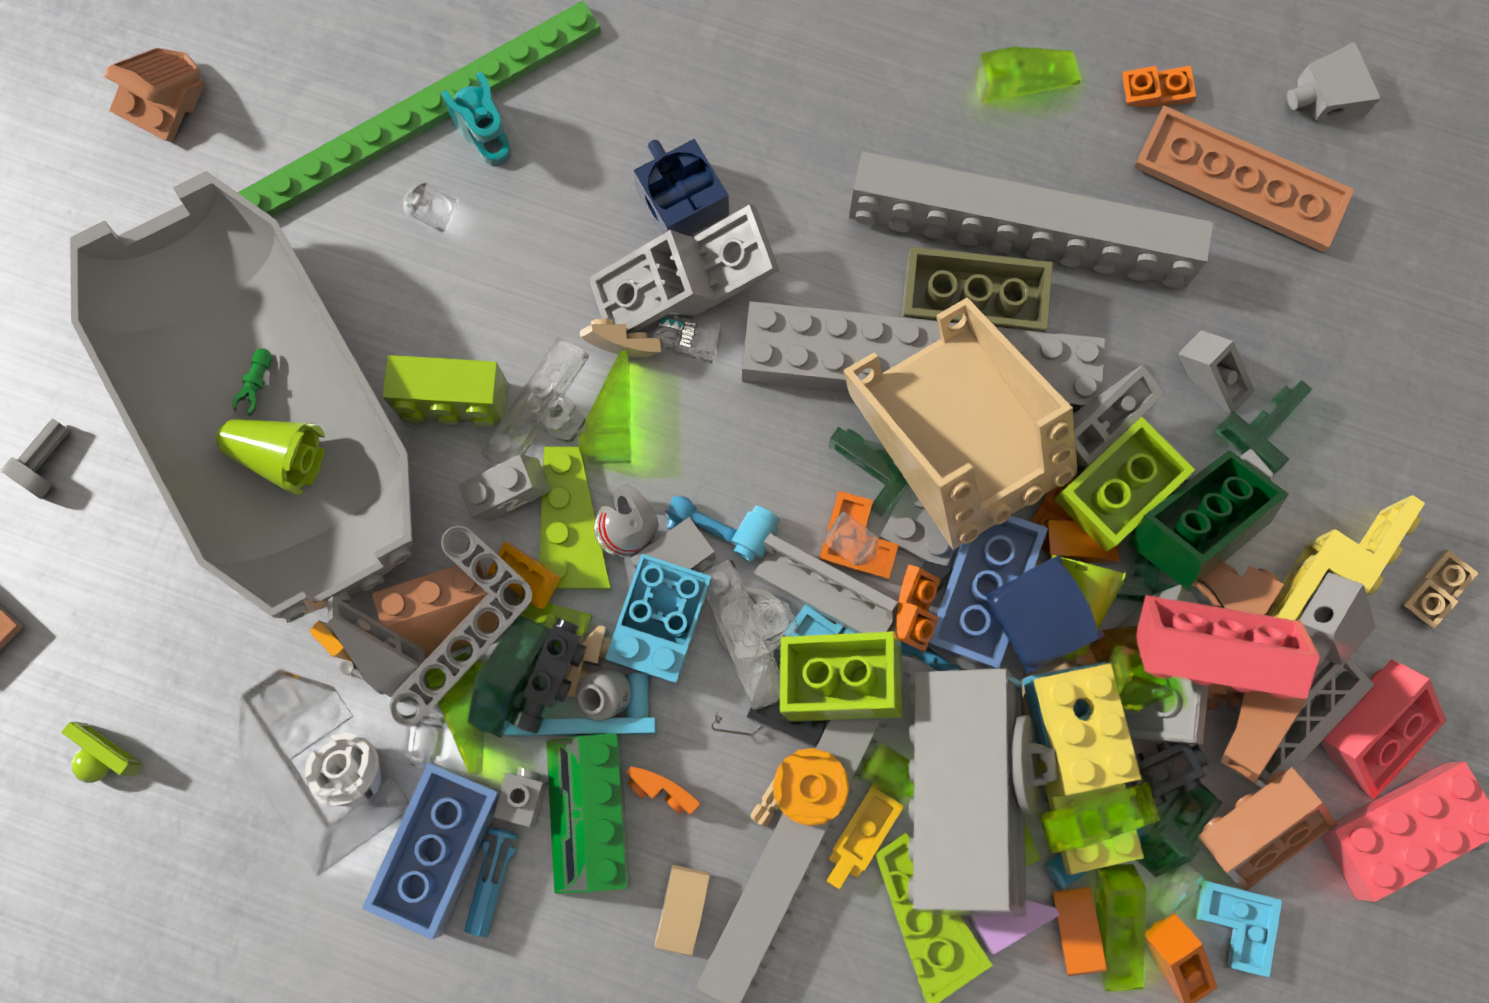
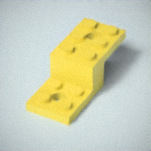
[1267,495,1425,621]
[1034,663,1144,875]

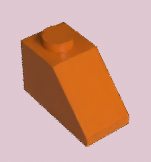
[1143,913,1218,1003]

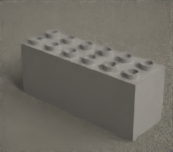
[908,668,1026,917]

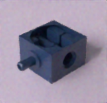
[633,138,729,236]

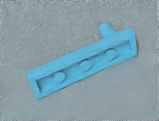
[504,673,657,737]

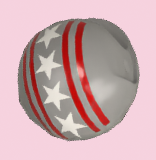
[594,484,659,557]

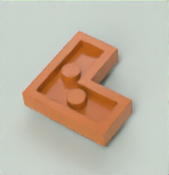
[819,491,899,581]

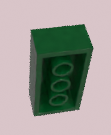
[1129,450,1289,592]

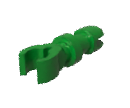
[232,348,272,417]

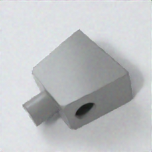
[1287,42,1381,122]
[1299,572,1375,669]

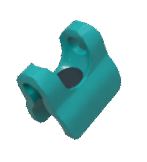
[441,71,512,165]

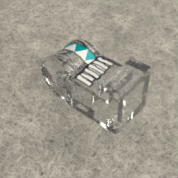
[652,313,722,364]

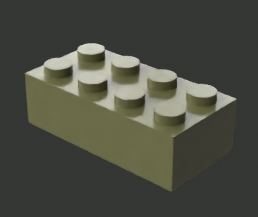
[901,247,1053,332]

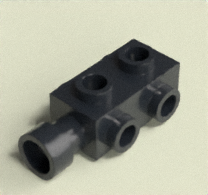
[510,618,587,734]
[1125,742,1209,811]

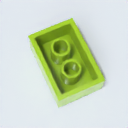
[382,355,508,427]
[1054,417,1195,552]
[780,631,902,721]

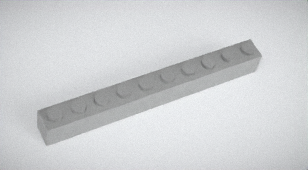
[695,660,911,1003]

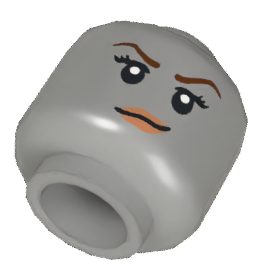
[575,668,631,721]

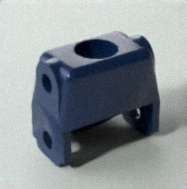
[985,555,1105,674]

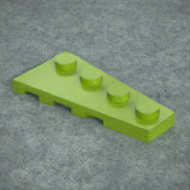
[539,446,612,591]
[875,833,993,1003]

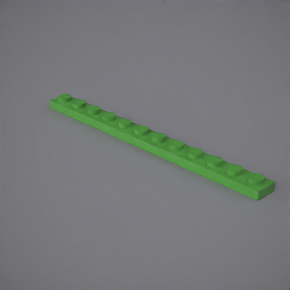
[237,0,601,217]

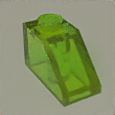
[1107,645,1173,712]
[859,743,914,800]

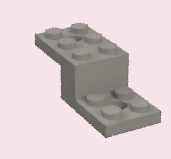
[588,204,779,334]

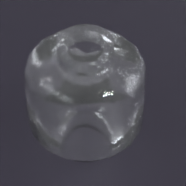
[400,711,453,769]

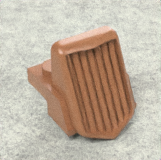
[104,48,205,142]

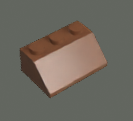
[371,560,506,660]
[1198,767,1338,891]

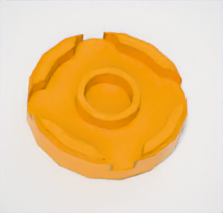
[773,748,849,826]

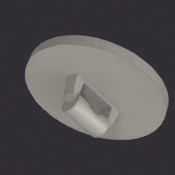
[1012,715,1058,815]

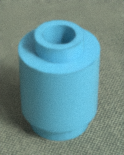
[731,505,780,562]

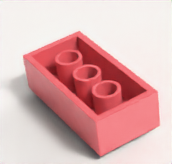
[1136,595,1320,699]
[1321,761,1489,902]

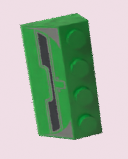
[546,733,630,894]

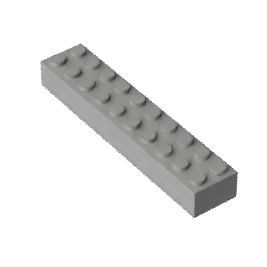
[849,151,1214,288]
[742,301,1105,414]

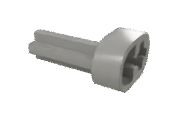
[0,418,70,499]

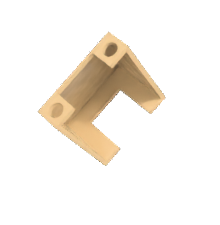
[843,297,1077,550]

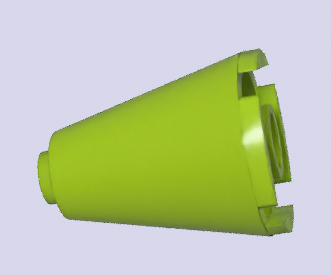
[216,419,325,495]
[1052,555,1126,661]

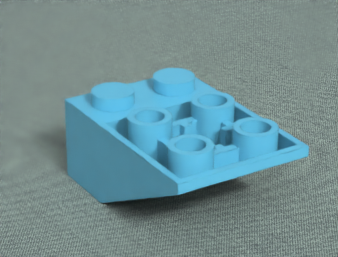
[605,553,712,685]

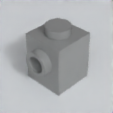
[493,768,548,827]

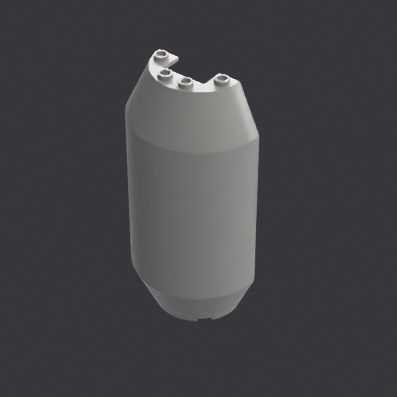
[70,171,413,623]

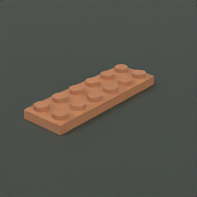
[1134,105,1355,253]

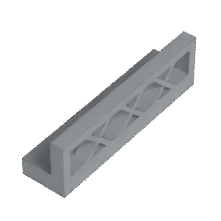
[754,533,898,633]
[1253,657,1374,788]

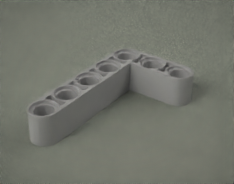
[390,525,532,726]

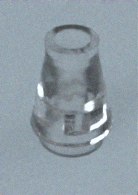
[1152,858,1205,917]

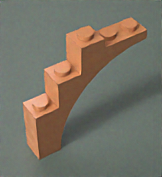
[1195,562,1307,783]

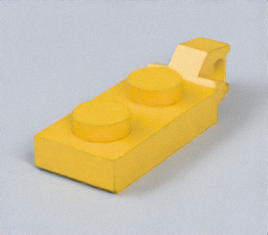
[825,785,904,889]

